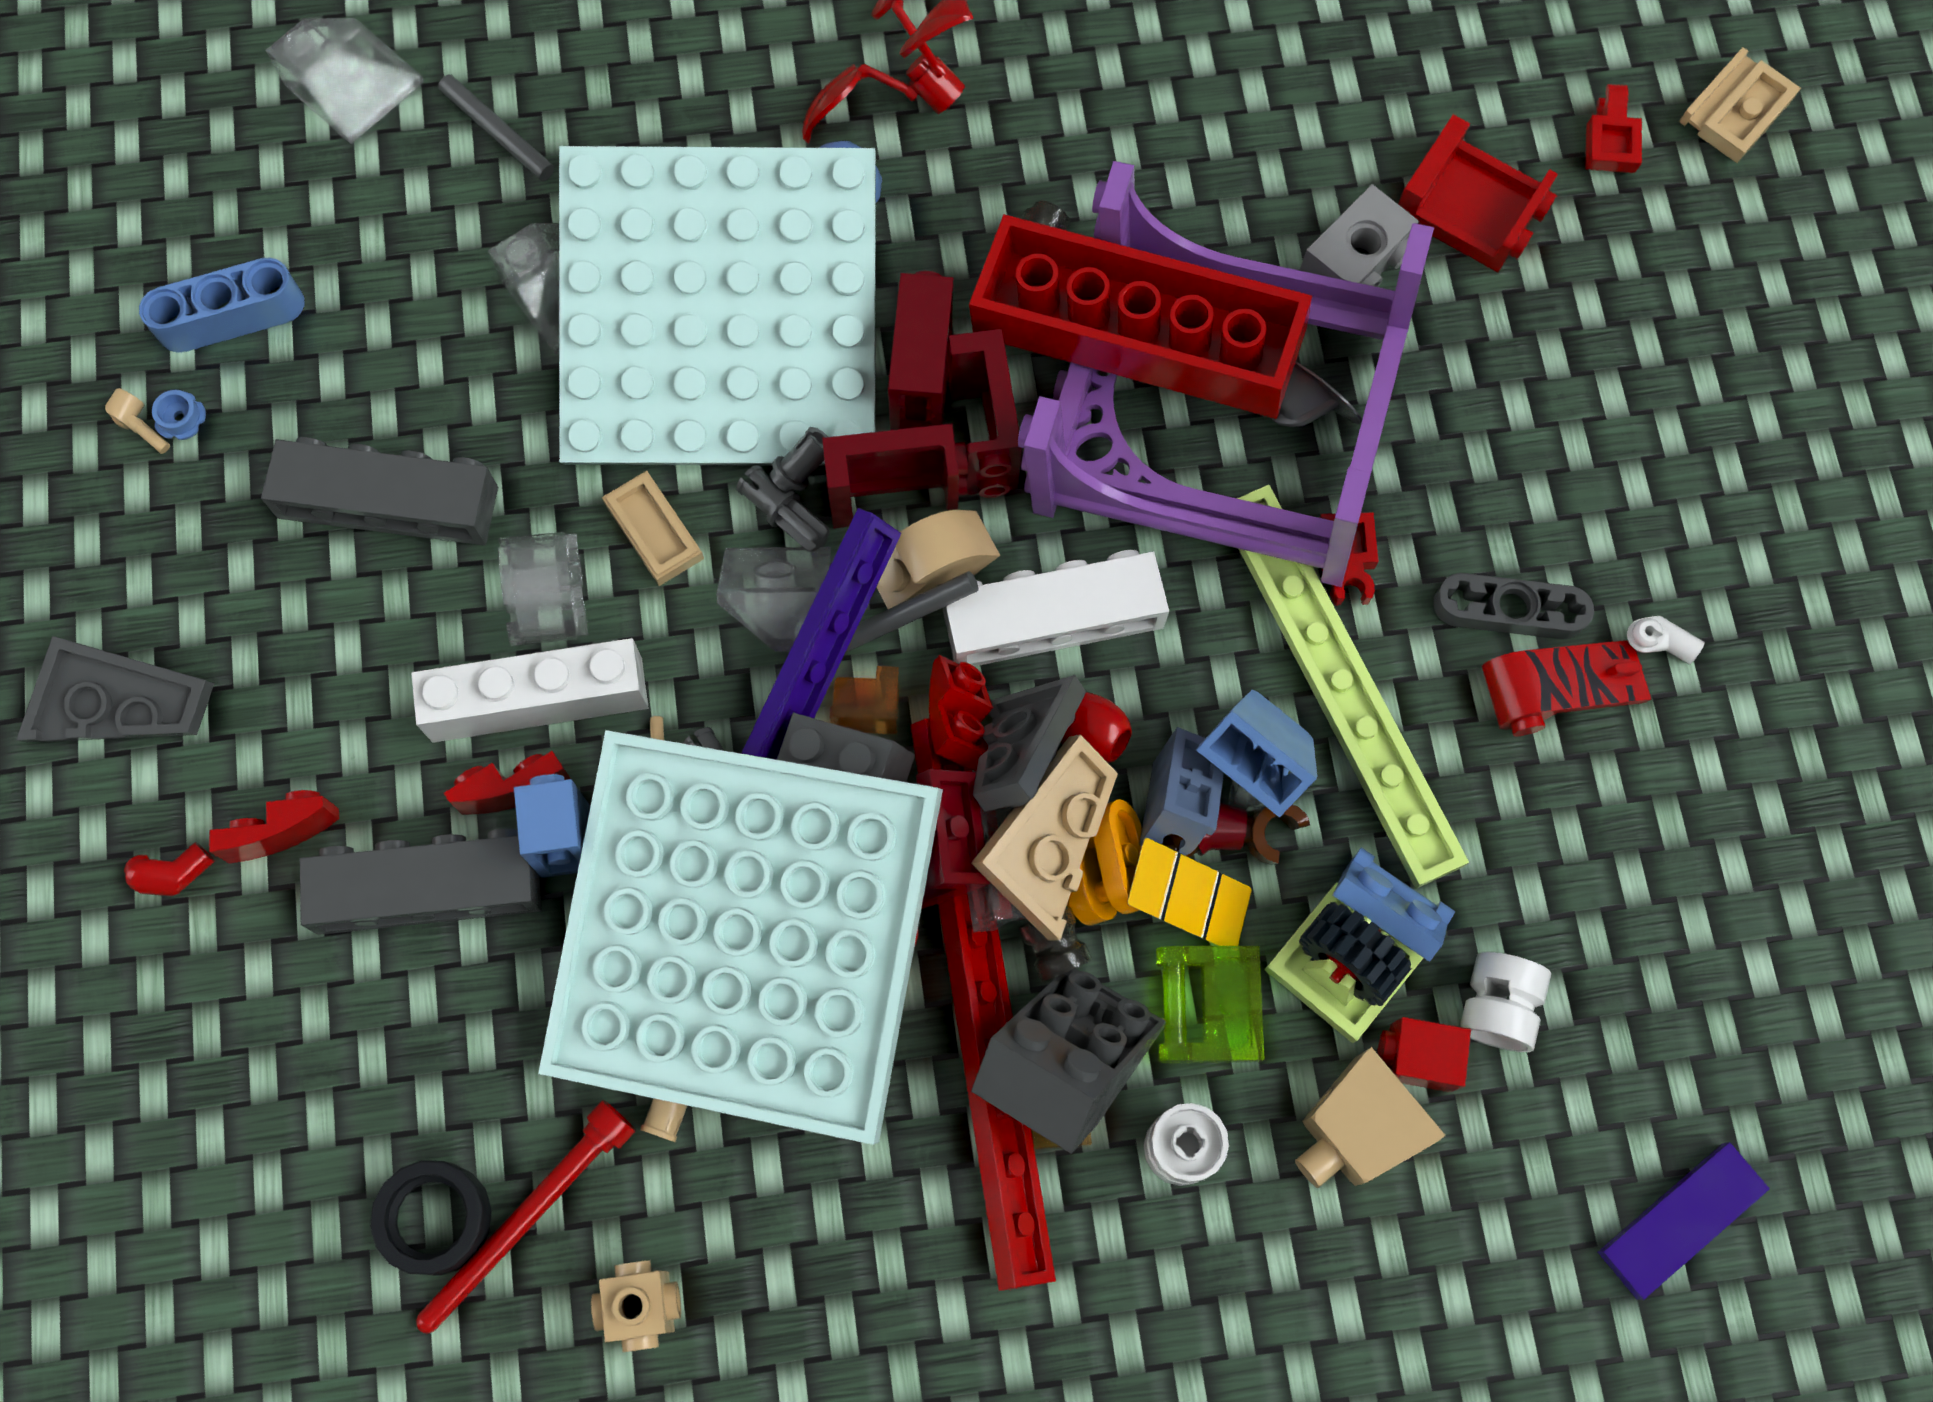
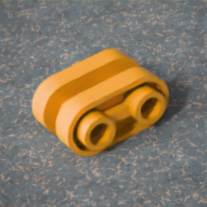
[1067,799,1142,926]

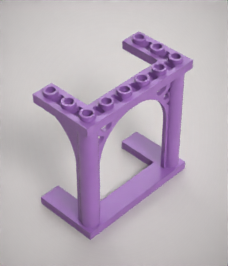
[1018,161,1434,587]

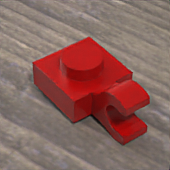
[1586,84,1642,173]

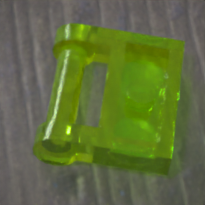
[1156,946,1264,1064]

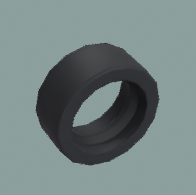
[370,1160,492,1275]

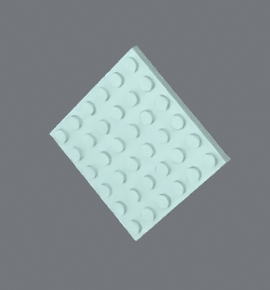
[559,146,876,466]
[538,730,943,1145]

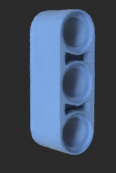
[139,258,305,353]

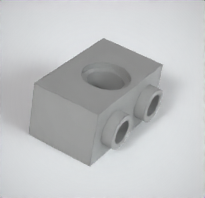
[1299,184,1419,287]

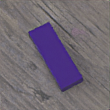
[1598,1142,1770,1300]

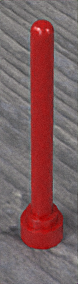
[416,1100,636,1334]

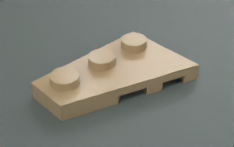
[971,735,1118,940]

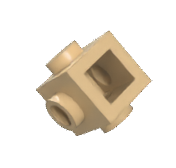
[591,1260,681,1352]

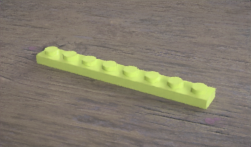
[1237,485,1469,889]

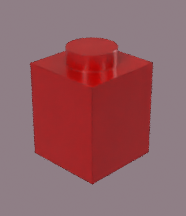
[1378,1017,1471,1092]

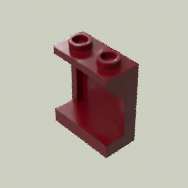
[948,329,1022,498]
[822,423,968,529]
[916,769,990,909]

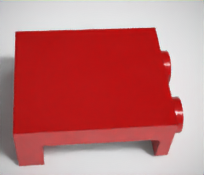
[1398,114,1558,273]

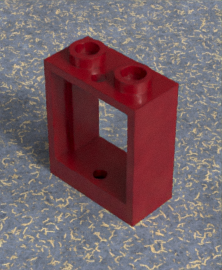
[888,271,954,430]

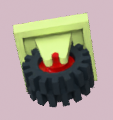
[1264,882,1423,1044]

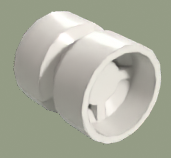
[1460,952,1551,1052]
[1144,1103,1229,1186]

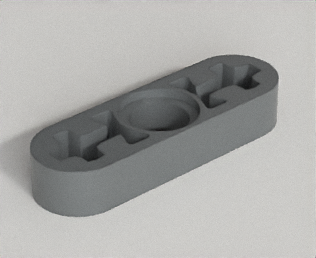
[1433,573,1594,639]

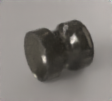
[1018,906,1092,981]

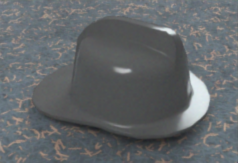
[1271,362,1362,428]

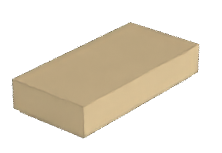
[602,471,704,586]

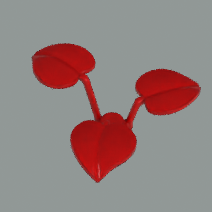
[802,0,973,145]

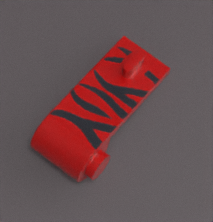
[1482,640,1652,736]

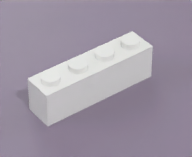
[943,550,1169,666]
[411,638,649,743]

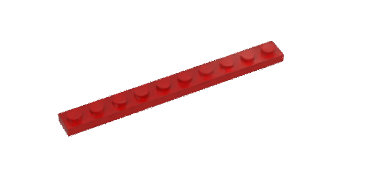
[911,718,1056,1291]

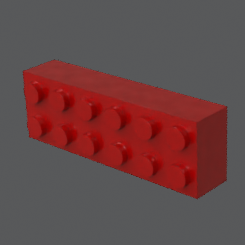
[969,214,1313,419]

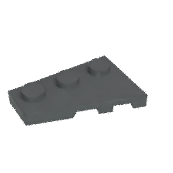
[16,636,214,743]
[973,675,1086,812]

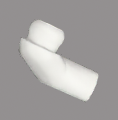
[1627,616,1705,664]

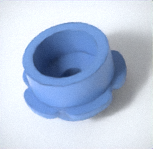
[152,390,206,440]

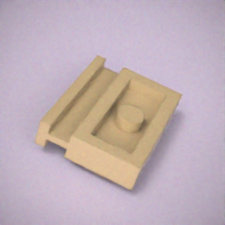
[1679,47,1801,163]

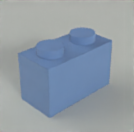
[514,774,590,878]

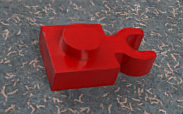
[1319,512,1379,606]

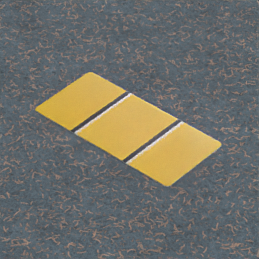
[1128,838,1252,952]

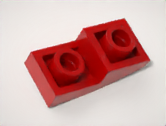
[929,655,993,772]
[444,751,571,815]
[209,790,339,863]

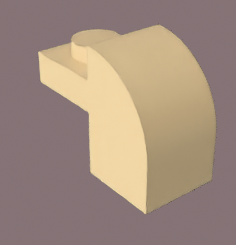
[877,510,1000,609]

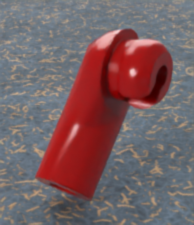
[124,842,215,896]

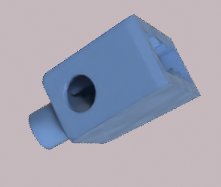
[1196,690,1317,817]

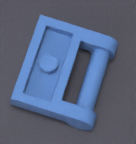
[1333,847,1455,962]

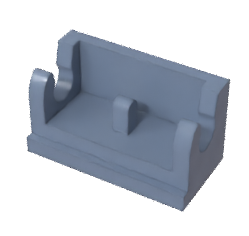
[1139,727,1224,855]

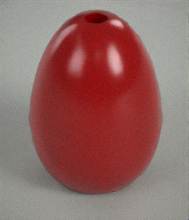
[1060,692,1132,763]

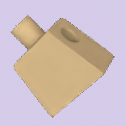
[1295,1047,1445,1188]

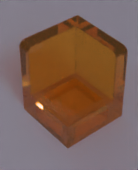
[830,666,900,734]

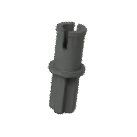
[736,465,830,552]

